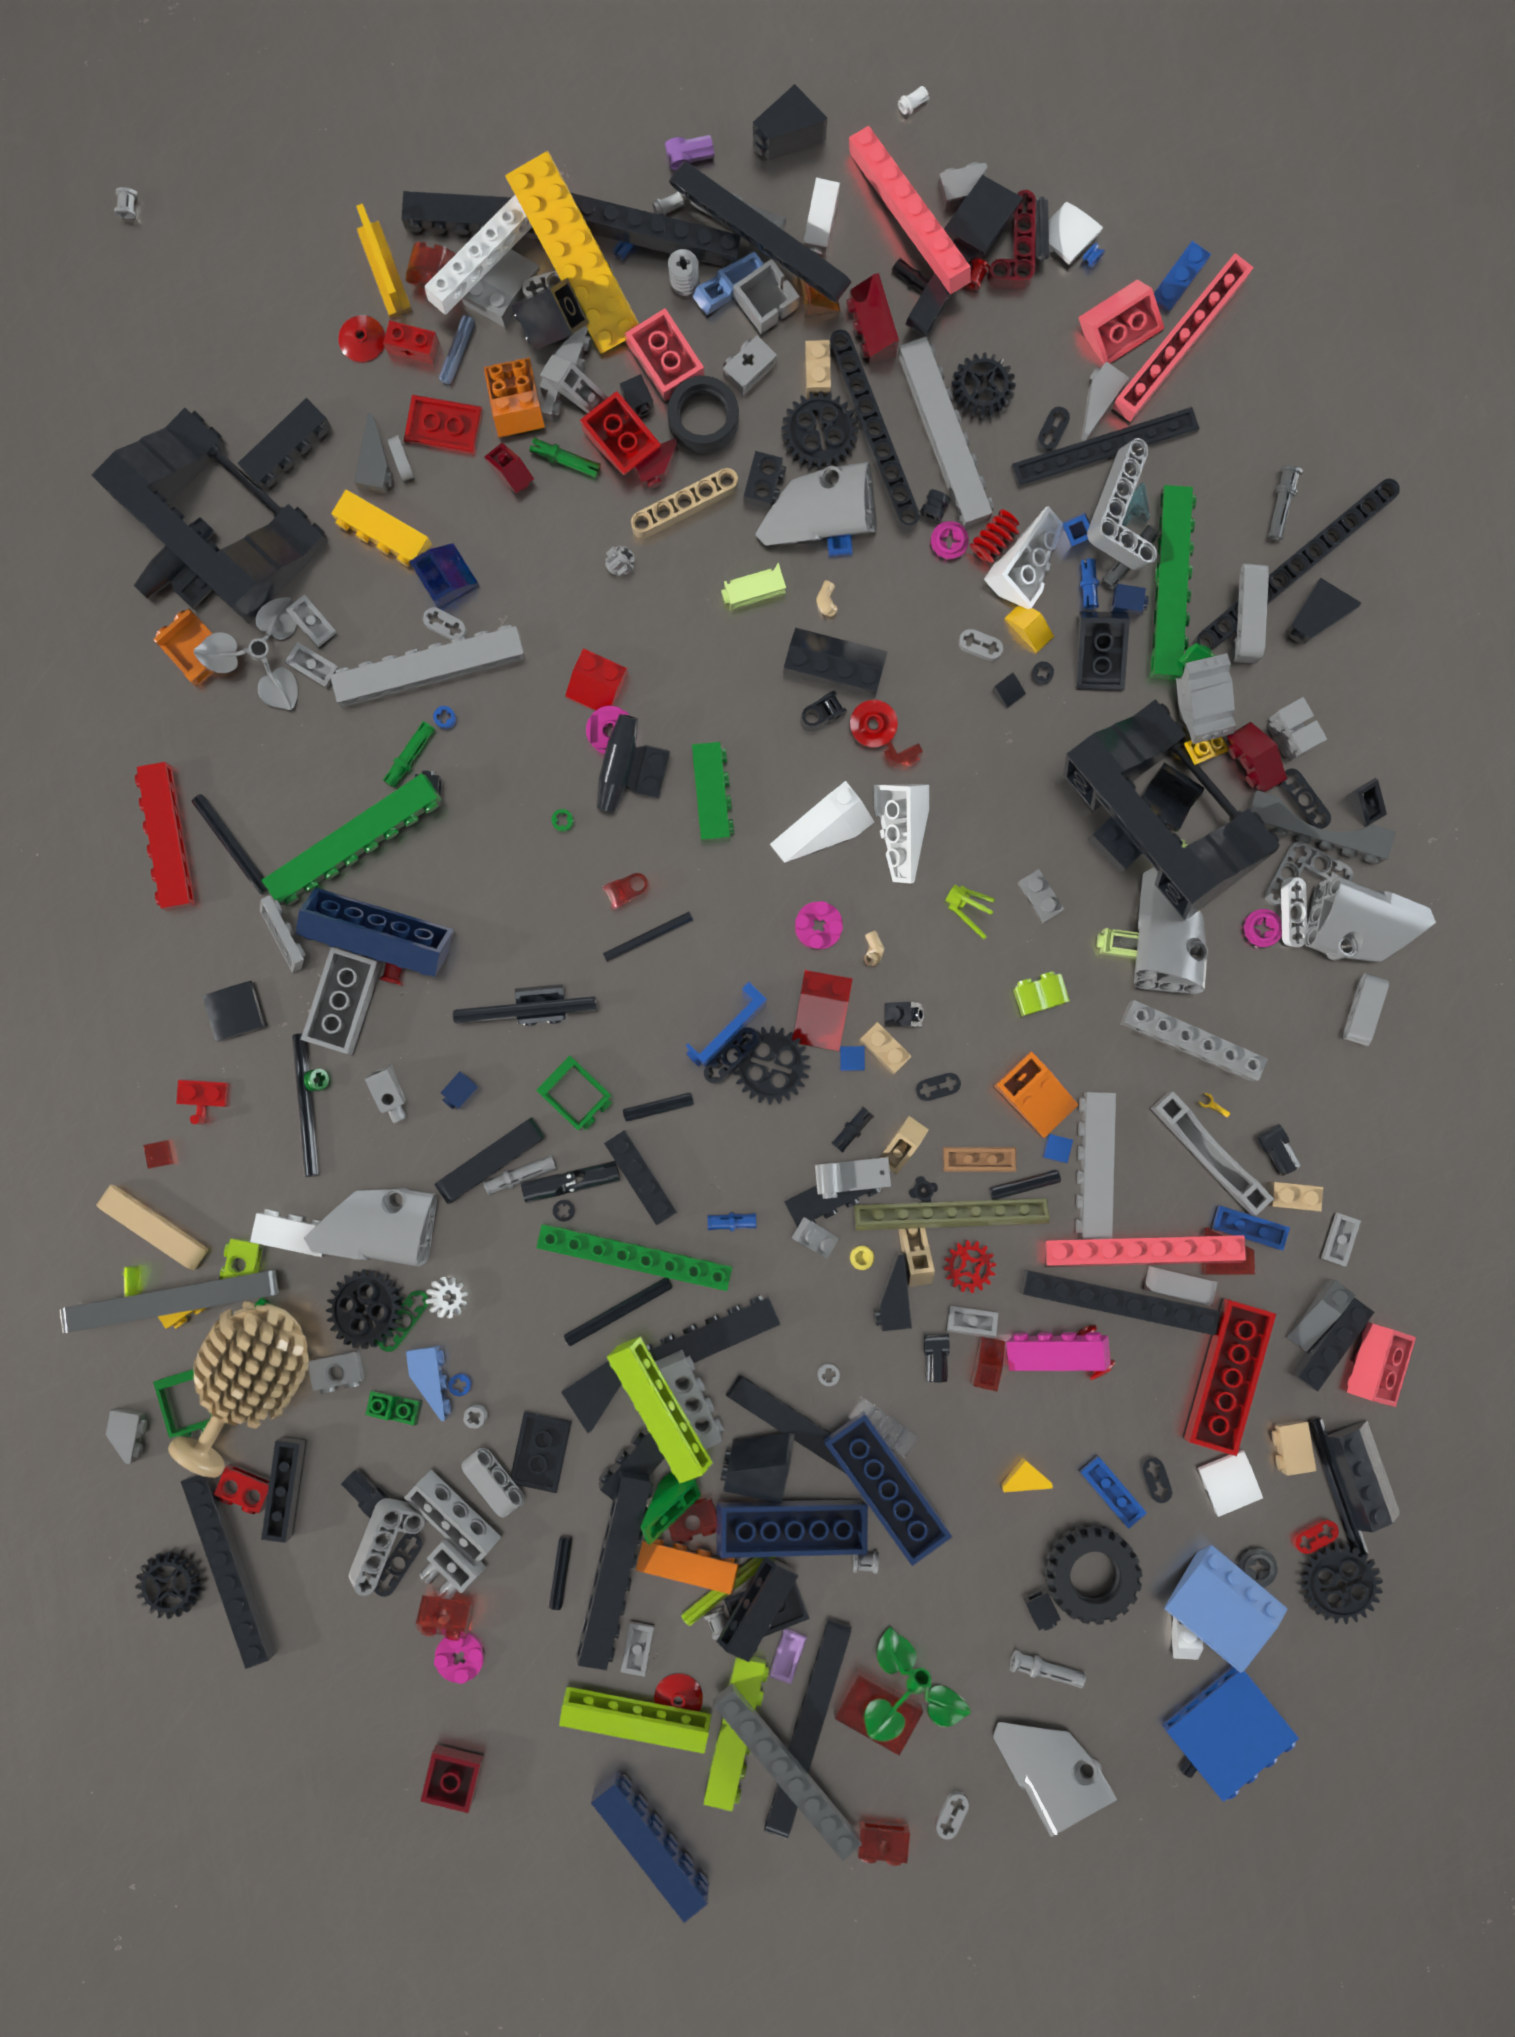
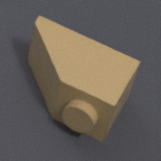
[879,1116,929,1174]

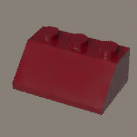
[846,273,899,365]

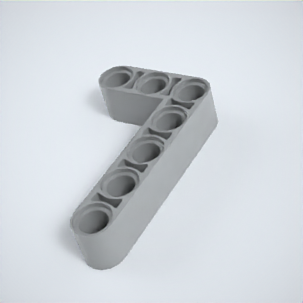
[1087,438,1157,570]

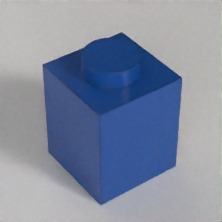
[1062,512,1090,546]

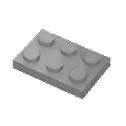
[260,895,305,973]

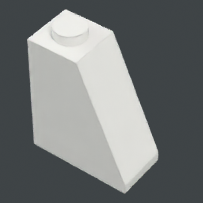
[803,178,840,257]

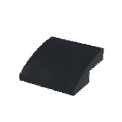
[202,981,265,1042]

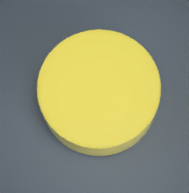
[850,1245,874,1270]

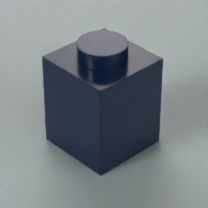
[1111,584,1149,617]
[440,1071,480,1109]

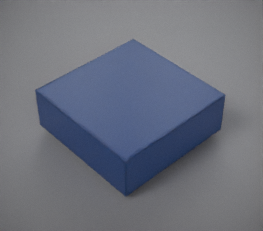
[827,535,853,557]
[840,1046,865,1071]
[1043,1134,1073,1163]

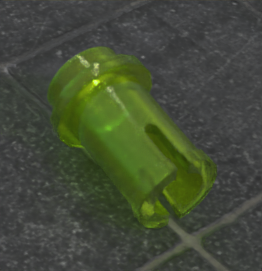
[121,1266,141,1297]

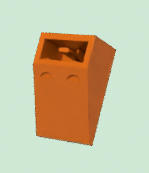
[484,357,545,438]
[994,1051,1079,1138]

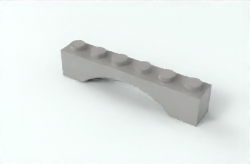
[1150,1091,1274,1216]

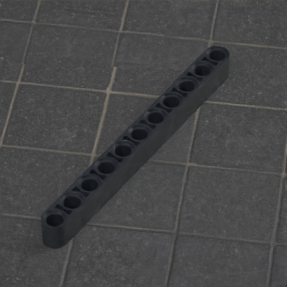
[1192,478,1400,651]

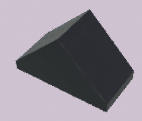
[1346,778,1387,826]

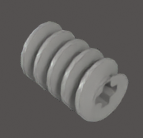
[668,249,699,296]

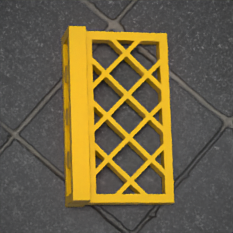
[356,203,412,319]

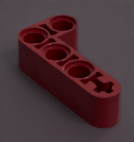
[987,189,1036,289]

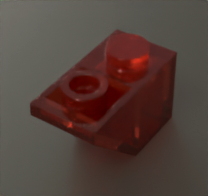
[971,1337,1005,1392]

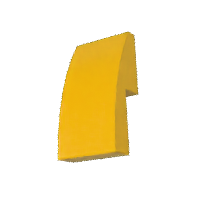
[1184,737,1228,765]

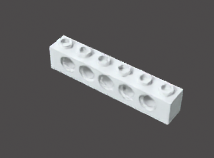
[424,195,532,315]

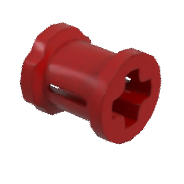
[965,257,990,291]
[379,962,402,985]

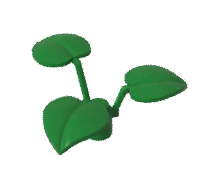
[864,1627,971,1742]

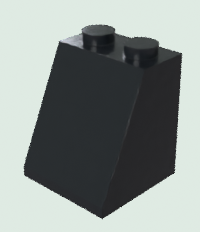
[753,84,827,160]
[512,277,589,350]
[561,1359,622,1434]
[720,1433,795,1503]

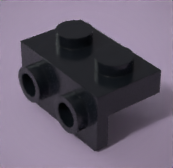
[515,984,566,1026]

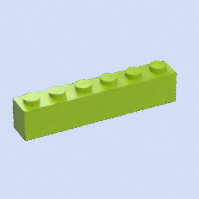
[607,1337,713,1483]
[703,1656,769,1811]
[559,1687,712,1754]

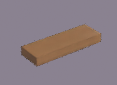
[943,1147,1016,1172]

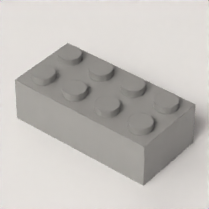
[301,947,382,1055]

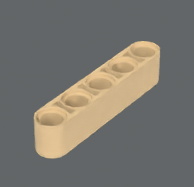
[631,468,738,539]
[96,1184,208,1271]

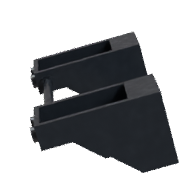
[91,407,327,624]
[1064,699,1280,921]

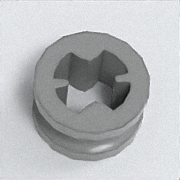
[817,1364,840,1386]

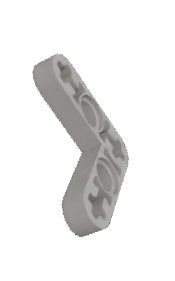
[1264,841,1353,906]

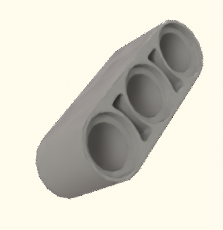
[1343,973,1389,1046]
[1144,1266,1218,1306]
[462,1448,524,1518]

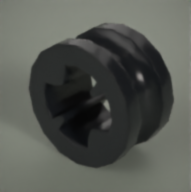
[1032,661,1054,685]
[553,1200,575,1222]

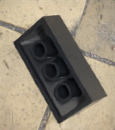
[783,627,888,698]
[1324,1420,1400,1533]

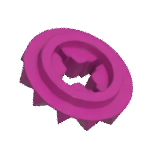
[931,521,969,560]
[1243,909,1282,947]

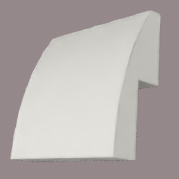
[1049,202,1103,265]
[1198,1449,1263,1517]

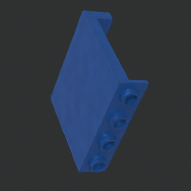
[686,982,767,1067]
[1162,1667,1299,1802]

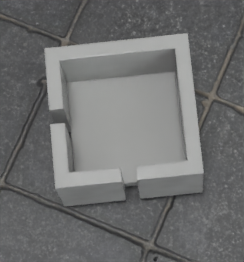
[733,259,800,334]
[1267,697,1327,761]

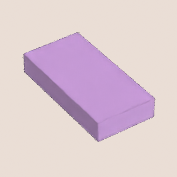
[768,1628,807,1684]

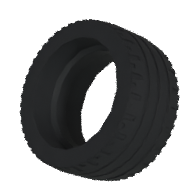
[667,375,739,454]

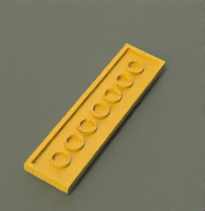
[505,151,639,354]

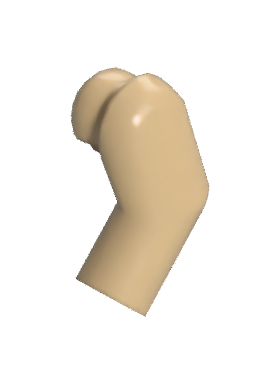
[816,580,837,617]
[864,930,885,966]

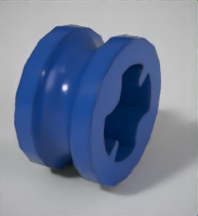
[1082,243,1105,267]
[433,706,456,729]
[448,1373,472,1397]

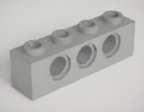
[655,1350,724,1450]
[404,1470,502,1566]

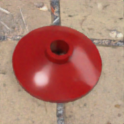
[338,315,385,362]
[850,700,898,748]
[654,1673,703,1712]

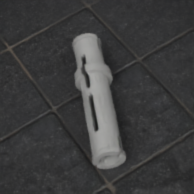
[483,1155,556,1196]

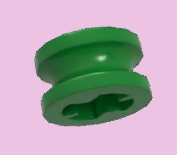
[551,809,574,832]
[304,1069,329,1091]

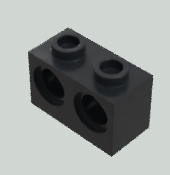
[743,451,786,510]

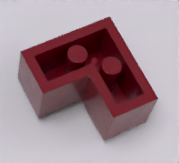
[1227,722,1287,793]

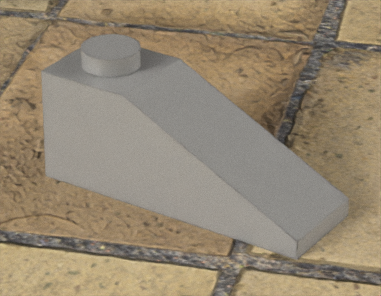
[540,354,608,413]
[1081,361,1129,441]

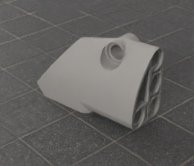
[755,462,877,546]
[1134,867,1208,994]
[1304,876,1436,962]
[304,1187,437,1267]
[993,1722,1117,1837]

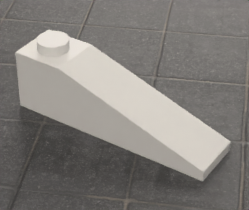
[984,506,1063,609]
[770,781,874,863]
[874,784,929,883]

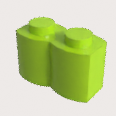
[1013,971,1070,1017]

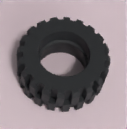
[1044,1524,1142,1625]

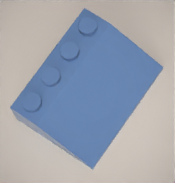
[1164,1545,1288,1673]

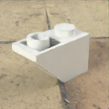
[1172,1617,1203,1660]

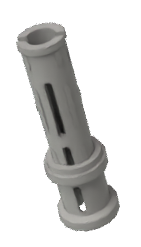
[1010,1649,1086,1688]

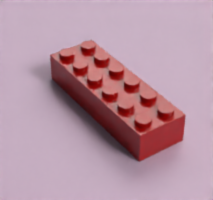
[1184,1298,1276,1456]

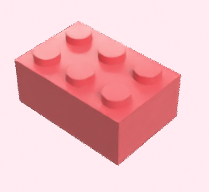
[625,308,704,402]

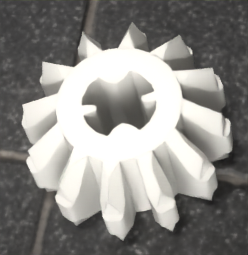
[426,1277,468,1318]

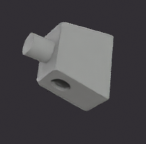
[365,1064,406,1123]

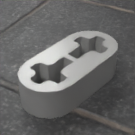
[387,435,414,481]
[423,607,467,641]
[958,629,1003,661]
[935,1791,969,1839]

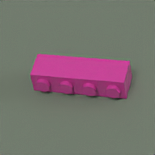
[1006,1332,1111,1371]

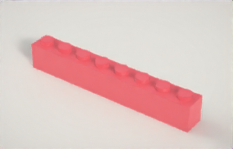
[849,126,971,294]
[1112,253,1254,423]
[1045,1235,1246,1267]

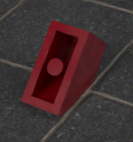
[634,438,678,489]
[484,442,534,493]

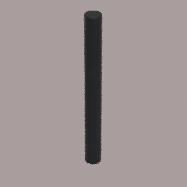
[603,911,693,962]

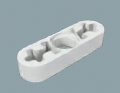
[1281,877,1307,947]

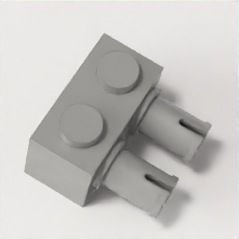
[420,1539,487,1602]

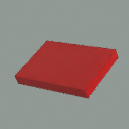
[403,395,483,455]

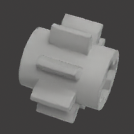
[605,545,635,576]

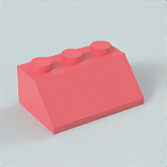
[1078,279,1164,365]
[1347,1322,1416,1407]

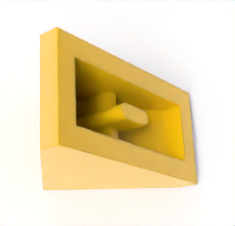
[1004,605,1055,653]
[1001,1458,1053,1492]

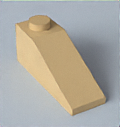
[898,1228,935,1287]

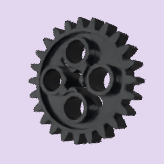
[781,391,859,470]
[733,1026,811,1105]
[326,1269,405,1349]
[1301,1542,1383,1624]

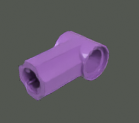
[665,135,715,170]

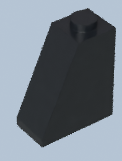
[1286,578,1361,644]

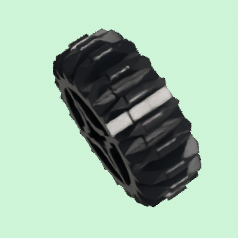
[951,352,1016,418]
[135,1551,203,1619]

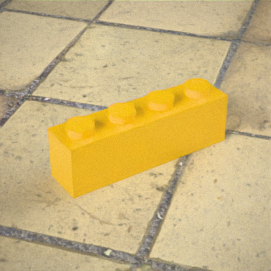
[331,490,431,567]

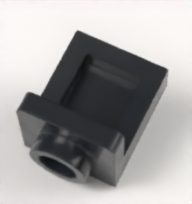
[885,1002,924,1027]

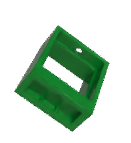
[536,1055,613,1131]
[153,1369,212,1438]

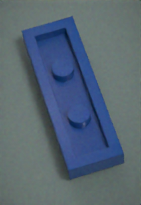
[1154,241,1211,314]
[1212,1206,1290,1251]
[1080,1455,1147,1529]

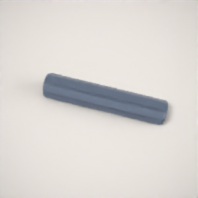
[439,315,475,384]

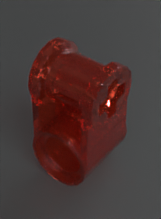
[602,873,650,910]

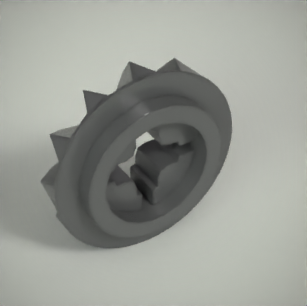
[1238,1548,1278,1588]

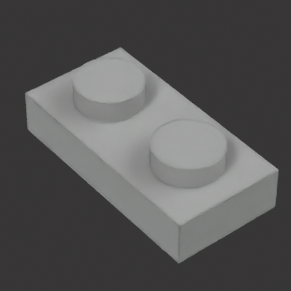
[286,594,336,648]
[285,642,340,688]
[1018,869,1065,923]
[1321,1213,1361,1267]
[792,1217,840,1259]
[947,1306,998,1339]
[621,1621,654,1677]

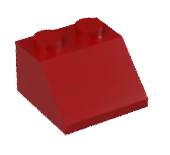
[565,648,628,711]

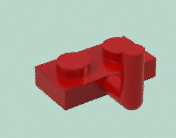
[176,1080,228,1125]

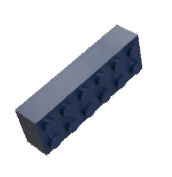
[295,887,454,977]
[824,1411,952,1566]
[717,1500,868,1558]
[591,1770,709,1923]

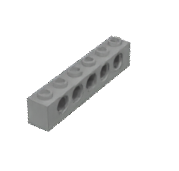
[1120,1000,1268,1082]

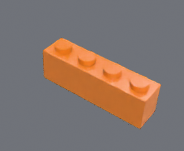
[635,1538,740,1594]

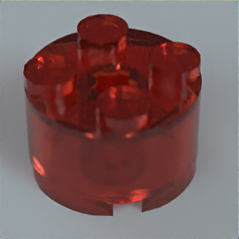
[405,242,456,288]

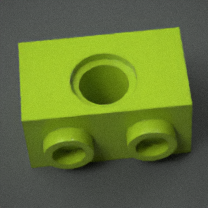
[219,1238,264,1280]

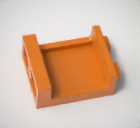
[153,608,214,687]

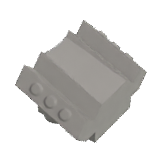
[1176,653,1236,744]

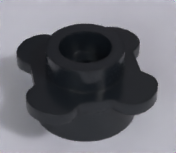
[909,1176,938,1202]

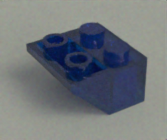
[409,543,478,608]

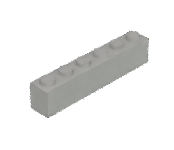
[1076,1092,1116,1239]

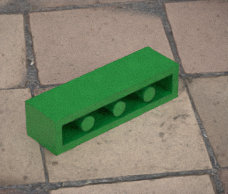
[692,742,734,843]

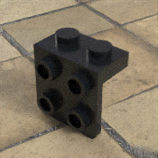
[1143,762,1205,832]

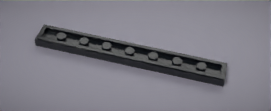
[1011,407,1200,488]

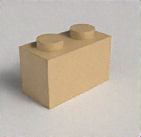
[805,340,831,397]
[859,1022,912,1074]
[1267,1182,1323,1211]
[1271,1419,1316,1476]

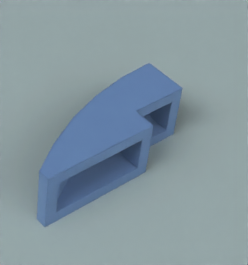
[693,252,763,315]

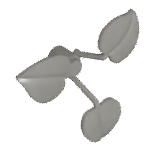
[194,597,298,710]

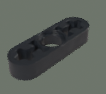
[1279,768,1331,829]
[704,1027,761,1084]
[374,1532,424,1597]

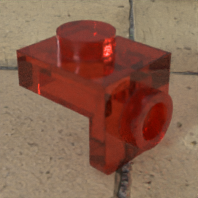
[884,741,923,768]

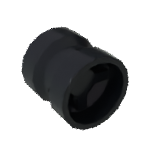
[920,489,951,522]

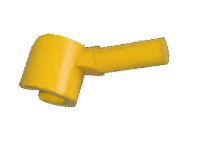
[1198,1093,1230,1117]

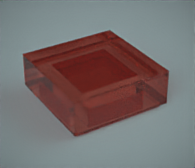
[143,1140,174,1169]

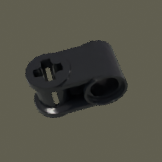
[800,691,847,731]

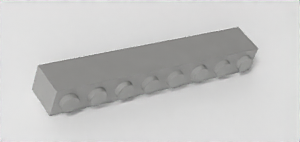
[898,337,994,528]
[330,625,526,707]

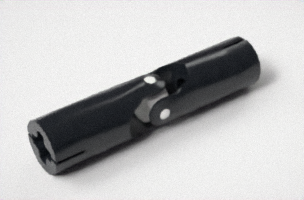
[521,1161,621,1203]

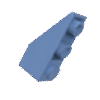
[406,1345,451,1421]

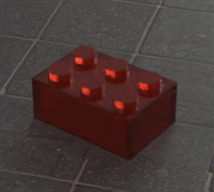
[834,1668,923,1756]

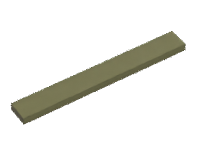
[854,1198,1050,1231]

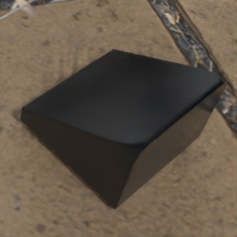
[993,673,1026,708]

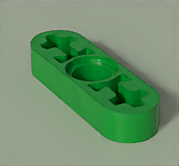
[378,1290,430,1352]

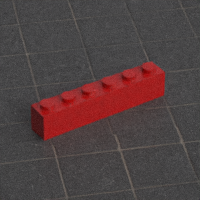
[135,762,195,911]

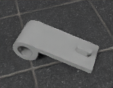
[814,1157,891,1199]

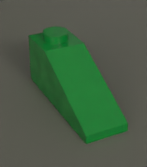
[641,1471,701,1545]

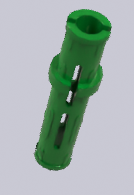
[529,437,601,478]
[382,721,435,789]

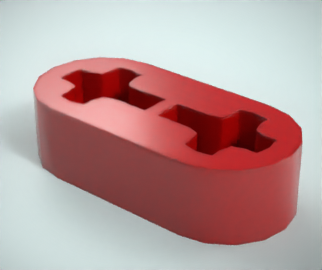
[1293,1518,1339,1554]

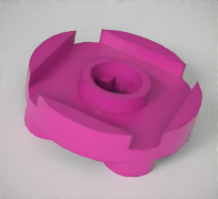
[586,705,629,754]
[795,901,843,950]
[434,1632,484,1684]

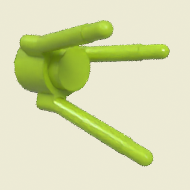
[945,884,995,939]

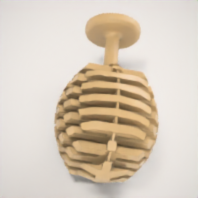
[168,1301,309,1478]

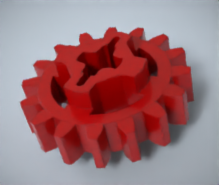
[943,1240,996,1293]

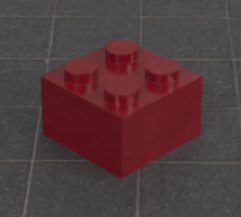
[420,1745,484,1813]

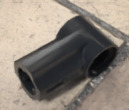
[1257,1124,1301,1176]
[924,1334,950,1383]
[341,1469,389,1518]

